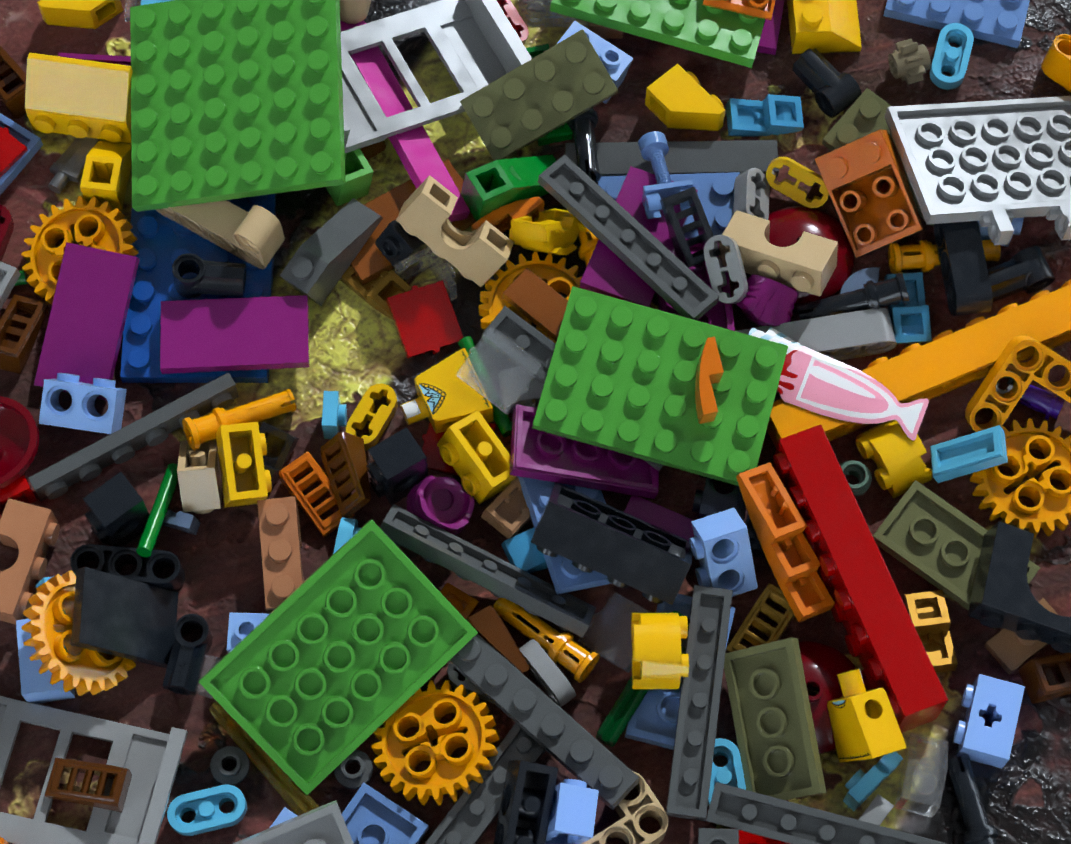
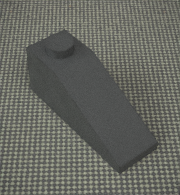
[279,198,383,306]

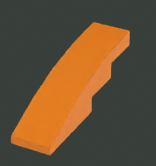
[736,462,835,623]

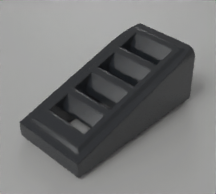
[660,187,721,268]

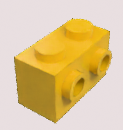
[437,410,516,505]
[216,422,272,508]

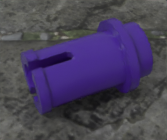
[1017,384,1065,420]

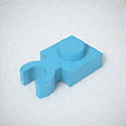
[843,751,903,811]

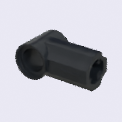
[792,48,862,118]
[988,246,1055,302]
[172,253,247,298]
[162,614,213,696]

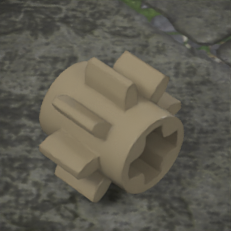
[888,39,931,85]

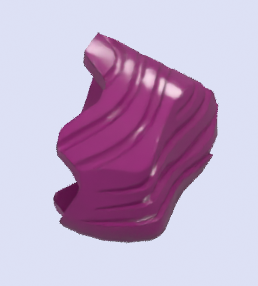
[733,274,799,327]
[406,475,474,535]

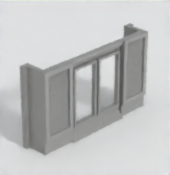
[341,0,532,153]
[0,696,188,844]

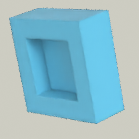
[322,391,347,439]

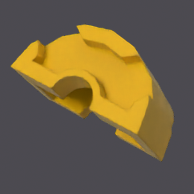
[509,208,587,255]
[856,420,932,499]
[631,613,689,689]

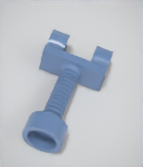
[638,131,693,219]

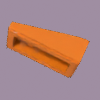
[279,452,354,537]

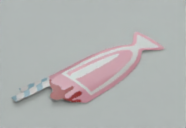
[748,327,929,441]

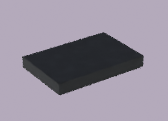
[71,567,178,668]

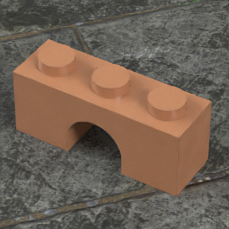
[257,496,305,614]
[0,498,60,625]

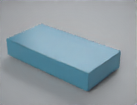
[930,425,1008,483]

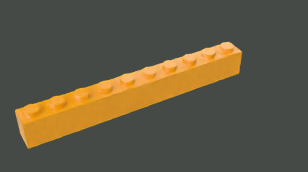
[767,279,1071,449]

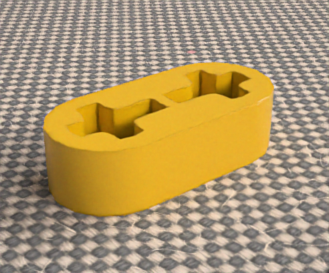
[766,156,829,208]
[345,383,398,451]

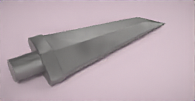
[48,137,101,194]

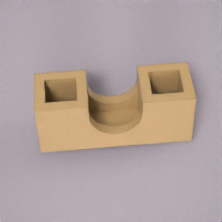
[396,175,514,287]
[719,210,838,297]

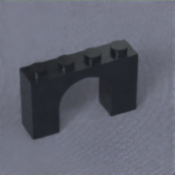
[967,521,1071,653]

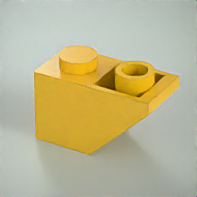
[37,0,124,29]
[645,63,725,131]
[80,141,132,210]

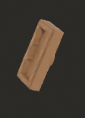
[481,476,531,539]
[984,598,1058,675]

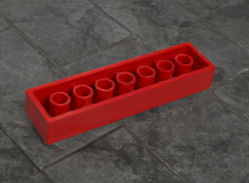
[772,424,948,733]

